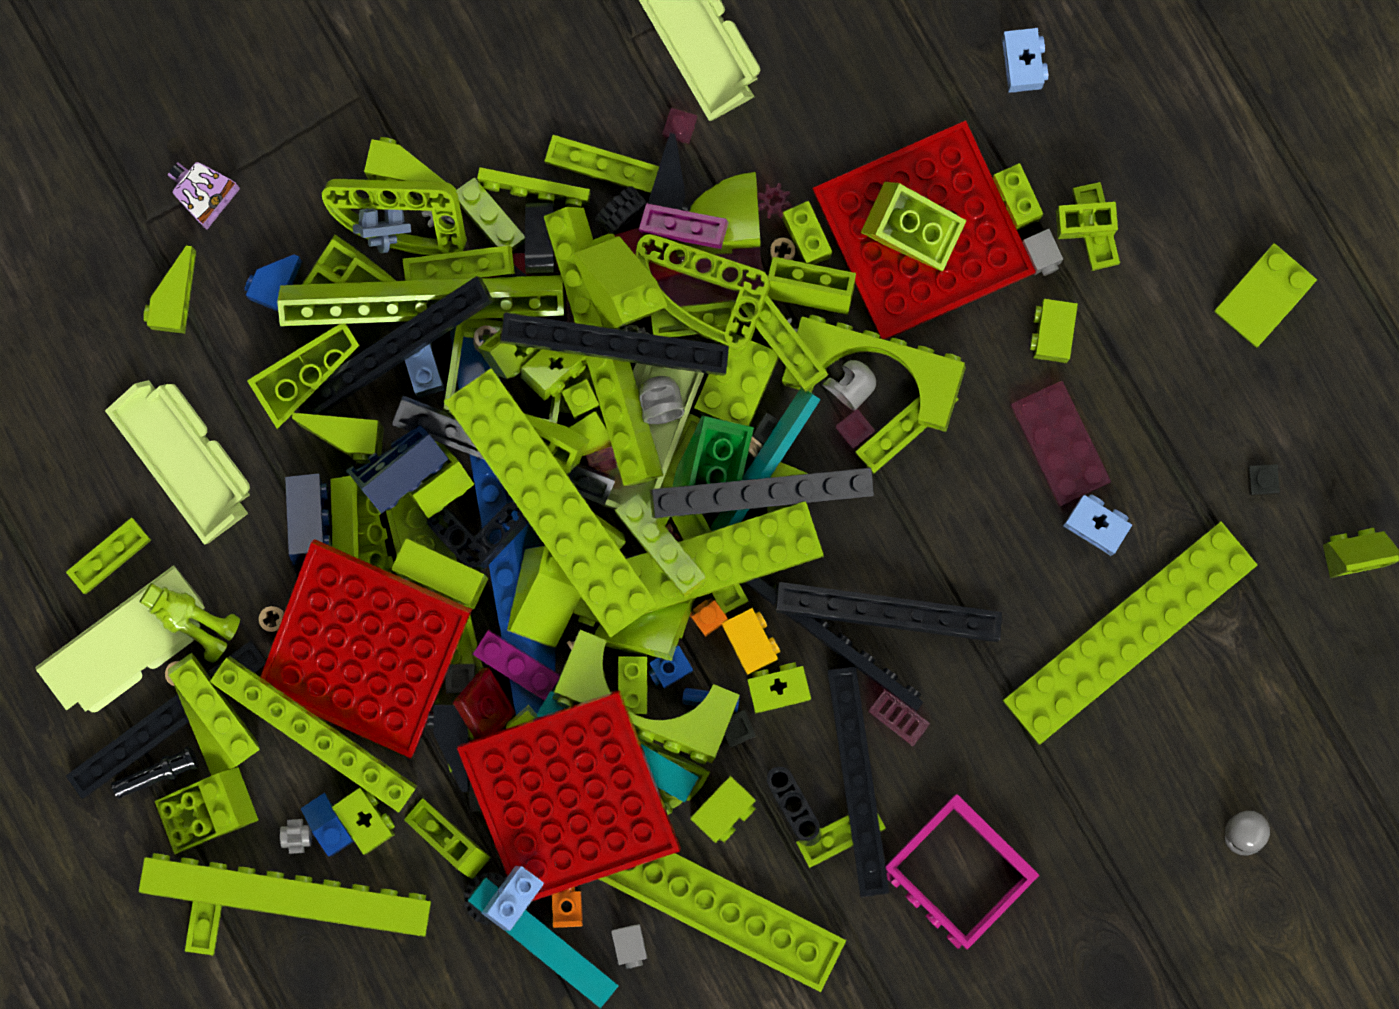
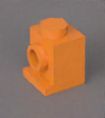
[690,598,728,637]
[552,887,583,928]

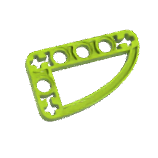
[322,179,466,256]
[636,234,770,350]

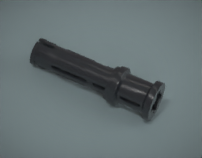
[111,745,199,799]

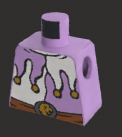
[168,162,240,229]

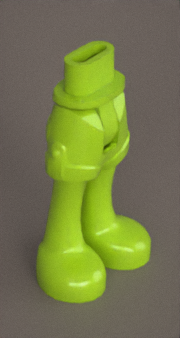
[140,583,240,663]

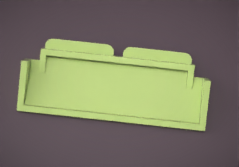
[639,0,760,121]
[595,363,704,510]
[105,380,250,545]
[35,565,205,712]

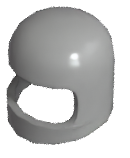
[823,360,876,411]
[639,376,685,424]
[1225,811,1270,856]

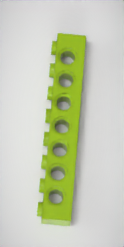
[210,656,417,812]

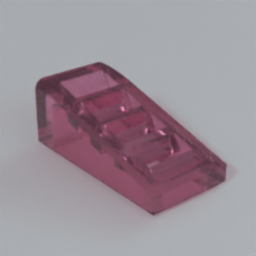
[868,689,930,746]

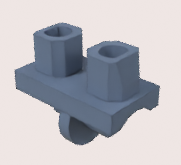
[353,209,411,253]

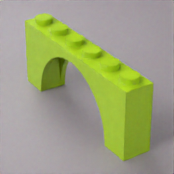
[782,315,966,432]
[553,630,740,764]

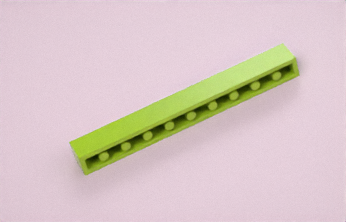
[544,207,664,486]
[277,275,564,326]
[139,853,431,937]

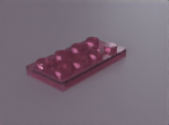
[1010,381,1111,507]

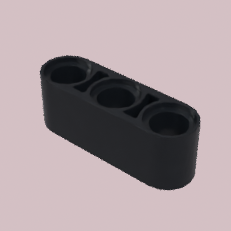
[525,202,555,274]
[767,766,822,847]

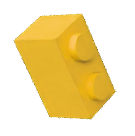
[722,608,780,675]

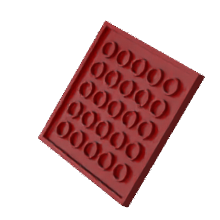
[812,121,1036,340]
[261,539,472,758]
[457,690,681,901]

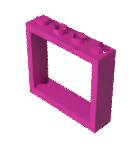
[885,794,1039,950]

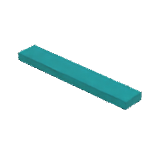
[710,387,820,531]
[536,691,699,803]
[467,877,618,1008]

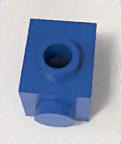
[648,646,693,689]

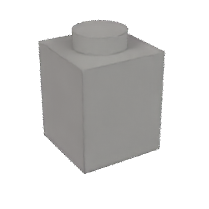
[1022,229,1063,276]
[612,924,648,969]

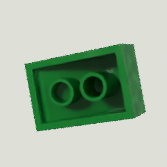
[672,416,754,511]

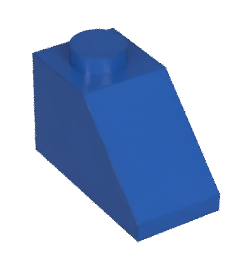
[245,255,303,311]
[301,793,354,856]

